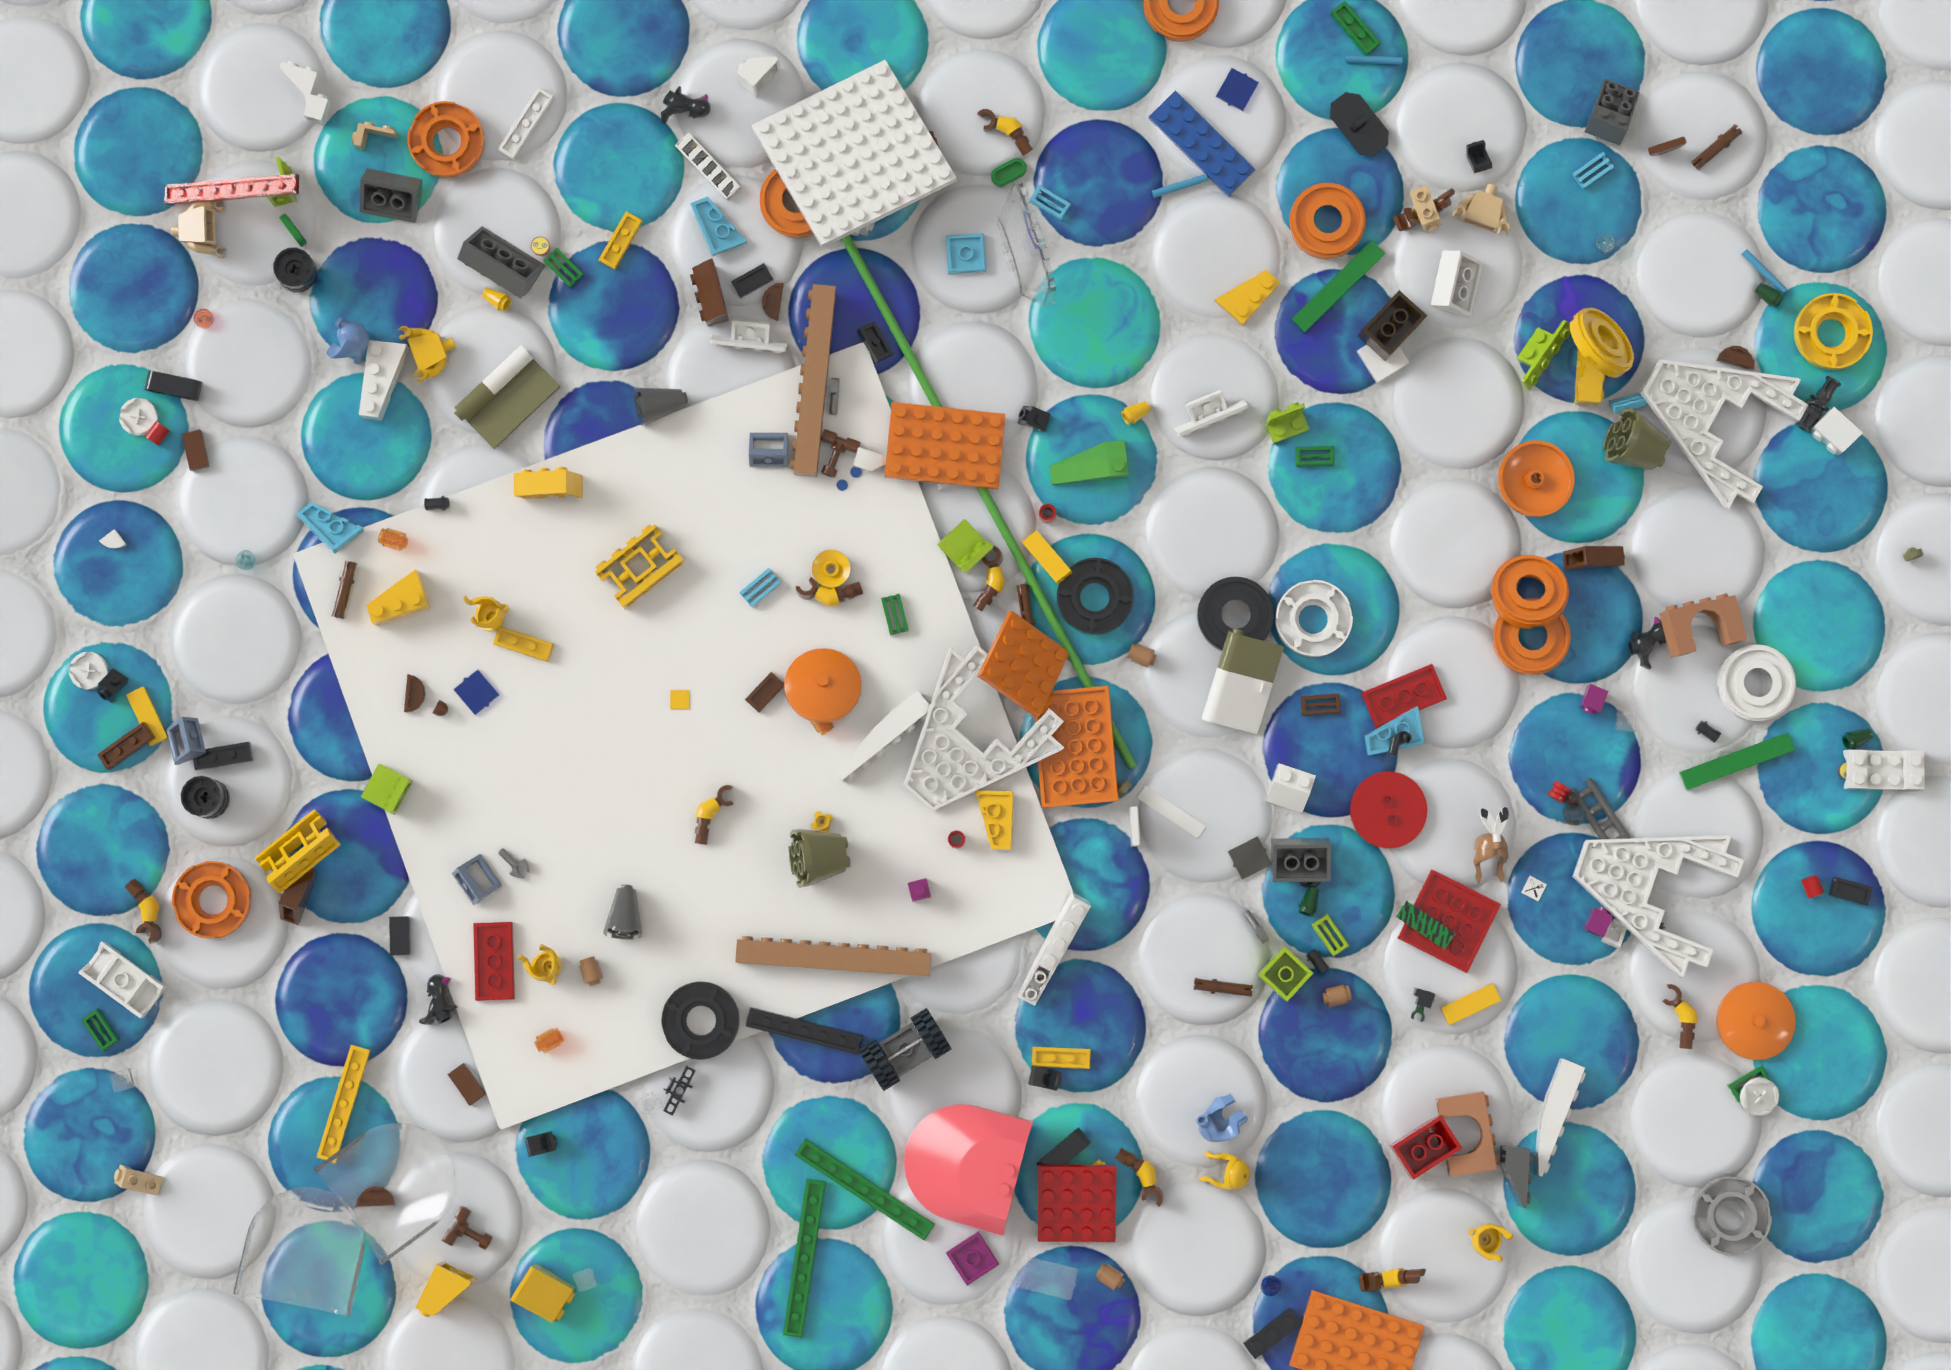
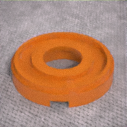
[1143,0,1219,42]
[407,101,485,178]
[760,169,813,238]
[1289,183,1366,260]
[1490,555,1569,629]
[1493,598,1571,675]
[172,861,252,938]

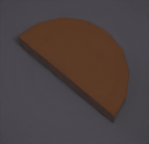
[1648,137,1687,156]
[762,283,784,321]
[1716,346,1755,370]
[404,674,426,713]
[356,1186,396,1207]

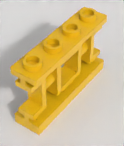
[595,524,685,609]
[255,810,341,894]

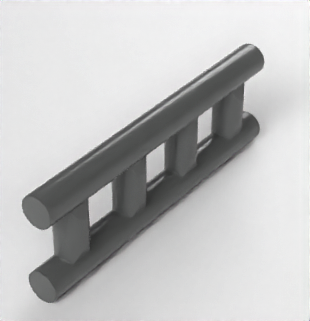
[1570,778,1631,839]

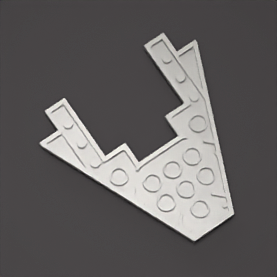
[1641,360,1808,509]
[903,645,1064,811]
[1572,835,1744,978]

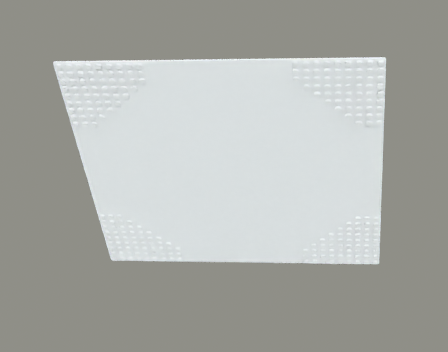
[294,343,1073,1129]

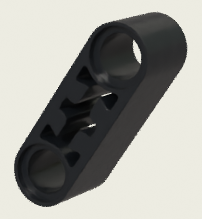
[144,371,203,401]
[1036,1127,1091,1166]

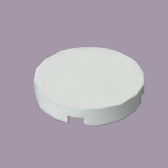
[119,398,158,436]
[69,652,109,690]
[1740,1077,1779,1116]

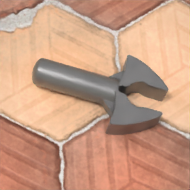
[830,378,839,415]
[498,848,530,878]
[1243,910,1269,944]

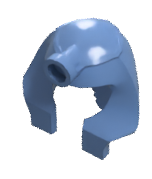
[326,316,369,364]
[1196,1093,1248,1142]

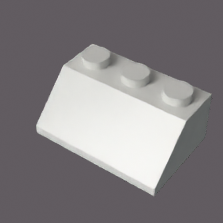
[1431,251,1483,317]

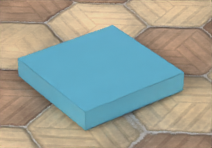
[946,233,986,274]

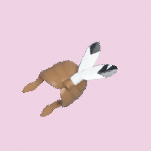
[1473,807,1509,883]

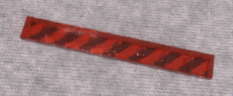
[164,174,300,205]

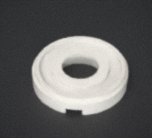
[1275,580,1353,657]
[1717,645,1796,722]

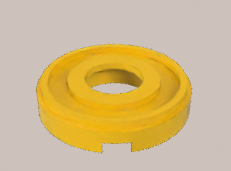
[1794,293,1873,370]
[1570,308,1634,378]

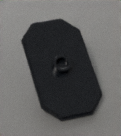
[1330,92,1389,157]

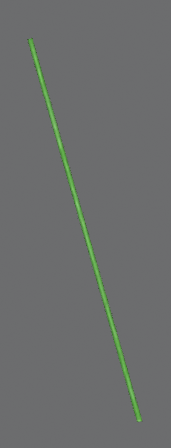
[841,235,1137,770]

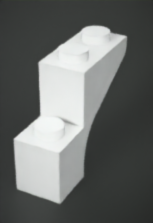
[280,61,332,125]

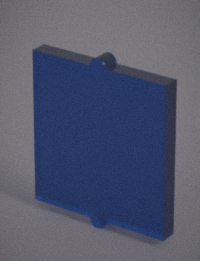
[1216,68,1259,111]
[453,669,499,715]

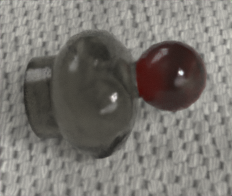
[1562,792,1586,826]

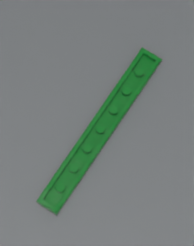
[795,1138,935,1241]
[783,1179,826,1338]

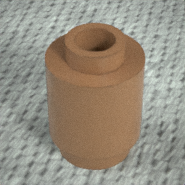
[1127,644,1157,668]
[579,956,603,986]
[1322,985,1352,1007]
[1095,1263,1125,1291]

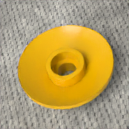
[812,550,850,588]

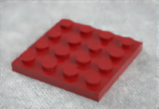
[1397,869,1501,973]
[1038,1164,1116,1242]

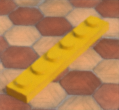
[317,1045,371,1163]

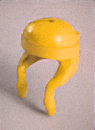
[463,595,509,632]
[517,944,563,985]
[1199,1152,1250,1190]
[1468,1223,1514,1262]

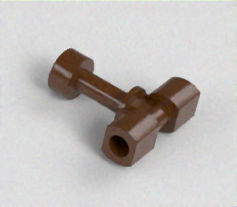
[820,429,861,478]
[441,1206,493,1250]

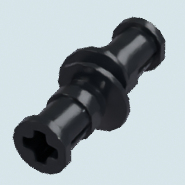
[1795,376,1841,433]

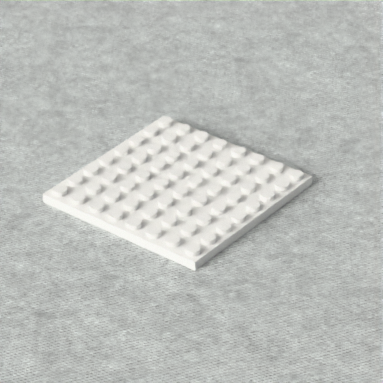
[751,60,957,248]

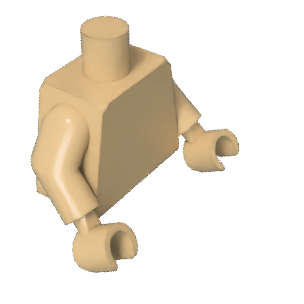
[1452,184,1510,235]
[171,199,226,258]

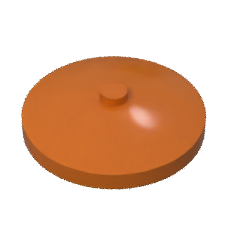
[1497,440,1575,517]
[784,648,861,723]
[1716,982,1796,1060]

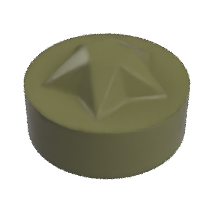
[1903,547,1924,562]
[1118,780,1133,798]

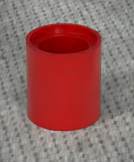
[145,421,170,446]
[1039,504,1056,523]
[948,830,965,849]
[1801,875,1824,898]

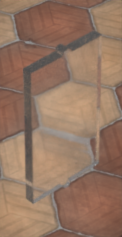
[1015,1255,1078,1300]

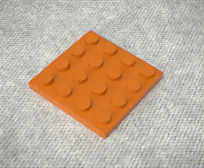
[977,611,1069,718]

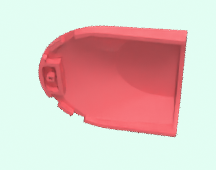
[904,1104,1033,1236]

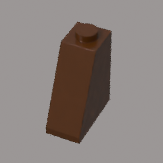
[1563,546,1625,570]
[278,868,316,925]

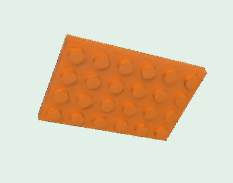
[884,402,1005,490]
[1034,686,1119,808]
[1289,1290,1424,1370]

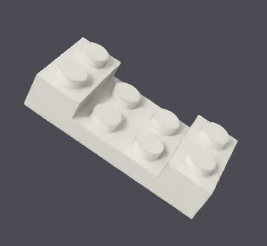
[1843,750,1925,790]
[78,941,167,1018]

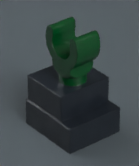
[1410,987,1435,1022]

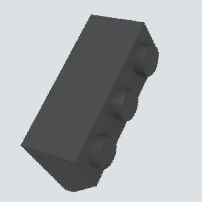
[360,168,422,223]
[1271,838,1331,882]

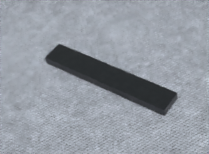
[746,1007,863,1054]

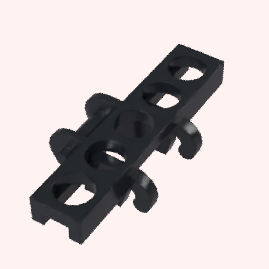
[663,1066,696,1116]

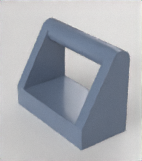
[749,433,788,467]
[166,717,206,765]
[452,854,502,905]

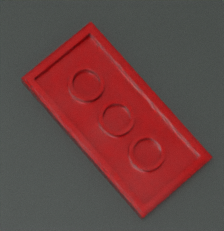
[1361,664,1447,728]
[473,922,515,1001]

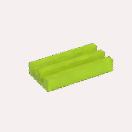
[1311,914,1349,957]

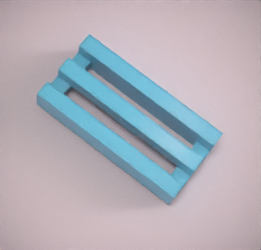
[1572,152,1614,189]
[1029,185,1071,221]
[1609,392,1649,414]
[739,568,781,607]

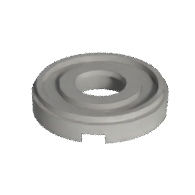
[1691,1176,1772,1256]

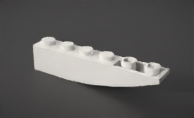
[840,691,930,782]
[1018,892,1091,1006]
[1535,1058,1586,1176]

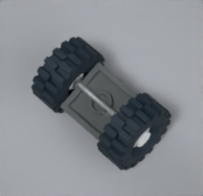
[859,1008,952,1091]

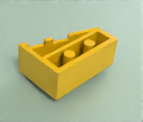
[1574,342,1607,406]
[514,467,583,499]
[366,569,431,626]

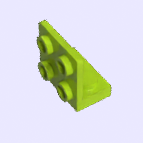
[266,157,298,207]
[1265,402,1309,444]
[937,519,993,573]
[361,764,413,815]

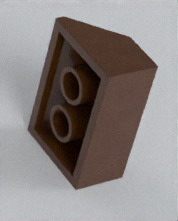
[690,258,729,326]

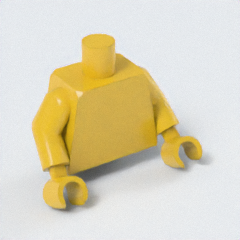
[398,326,456,383]

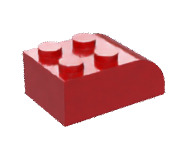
[1389,1115,1462,1180]

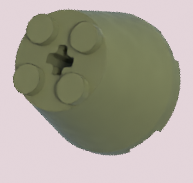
[1602,408,1672,470]
[788,829,850,888]

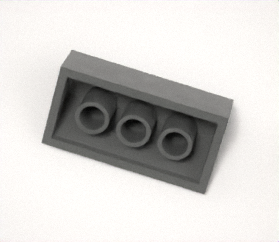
[457,226,545,298]

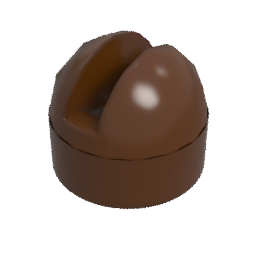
[433,700,448,716]

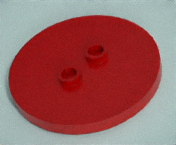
[1350,771,1427,849]

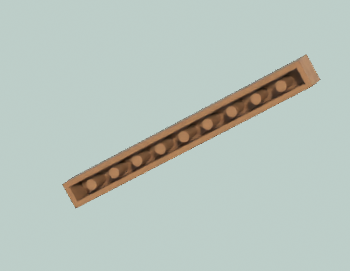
[790,284,837,477]
[735,936,931,976]

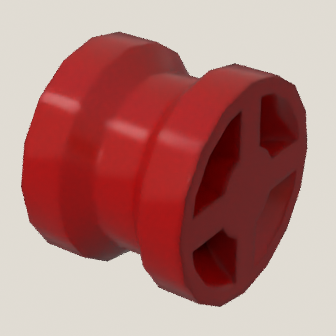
[1547,781,1571,804]

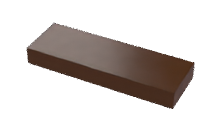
[97,722,155,770]

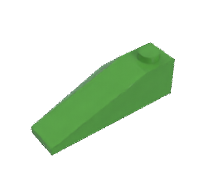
[1050,440,1128,485]

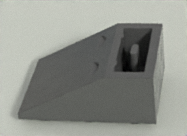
[1585,79,1640,146]
[1499,1145,1533,1208]

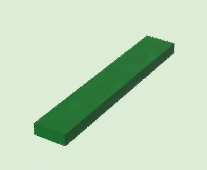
[1291,240,1385,333]
[1679,732,1795,790]

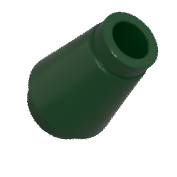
[1755,283,1785,308]
[1842,728,1873,750]
[1298,887,1320,917]

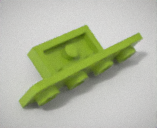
[1517,320,1571,390]

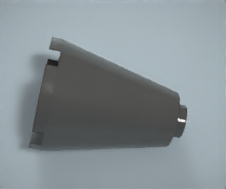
[633,388,688,426]
[603,885,642,940]

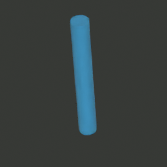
[1345,55,1403,65]
[1152,174,1208,198]
[1741,249,1787,294]

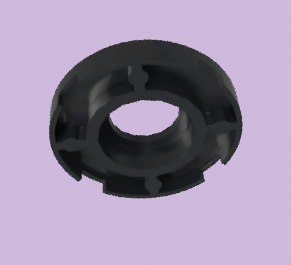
[1057,558,1134,635]
[1197,577,1274,651]
[661,981,740,1060]

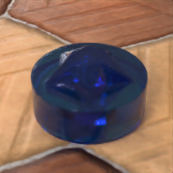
[1260,1275,1281,1296]

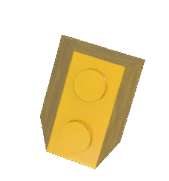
[415,1261,477,1317]
[510,1263,576,1323]

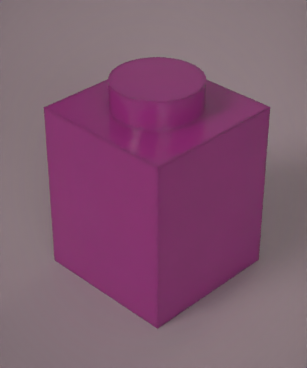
[1579,684,1609,715]
[908,878,931,902]
[1583,906,1613,938]

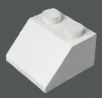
[736,57,781,97]
[1811,407,1863,455]
[1265,763,1316,813]

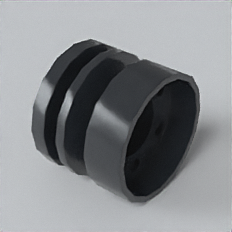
[273,247,317,293]
[180,776,230,819]

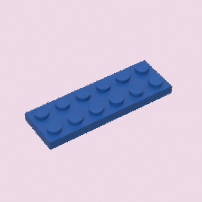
[1148,90,1255,197]

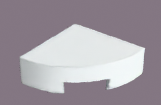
[99,529,127,549]

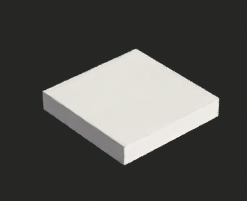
[1357,345,1410,383]
[1129,806,1140,847]

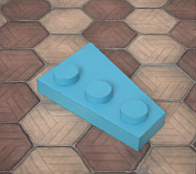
[690,197,747,256]
[297,502,364,554]
[1364,706,1425,755]

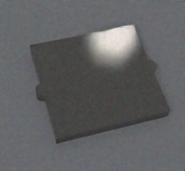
[1228,836,1271,880]

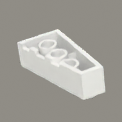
[359,340,410,421]

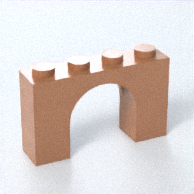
[1659,593,1747,658]
[1435,1091,1499,1177]

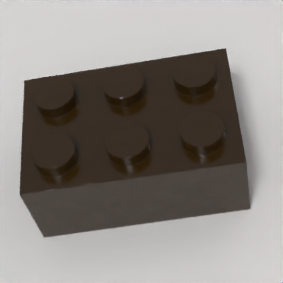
[1358,290,1427,361]

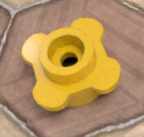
[811,811,833,832]

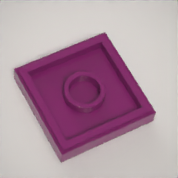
[946,1231,999,1286]

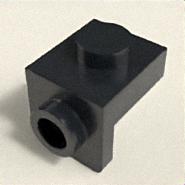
[1466,140,1492,174]
[1018,406,1051,432]
[97,669,128,703]
[1028,1065,1061,1091]
[524,1131,557,1157]

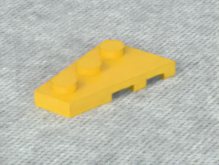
[1214,270,1280,326]
[975,790,1014,850]

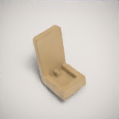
[352,122,398,151]
[1410,185,1442,232]
[114,1164,163,1195]

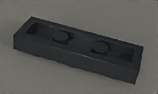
[193,742,253,771]
[1243,1308,1301,1359]

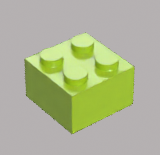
[1257,947,1313,1002]

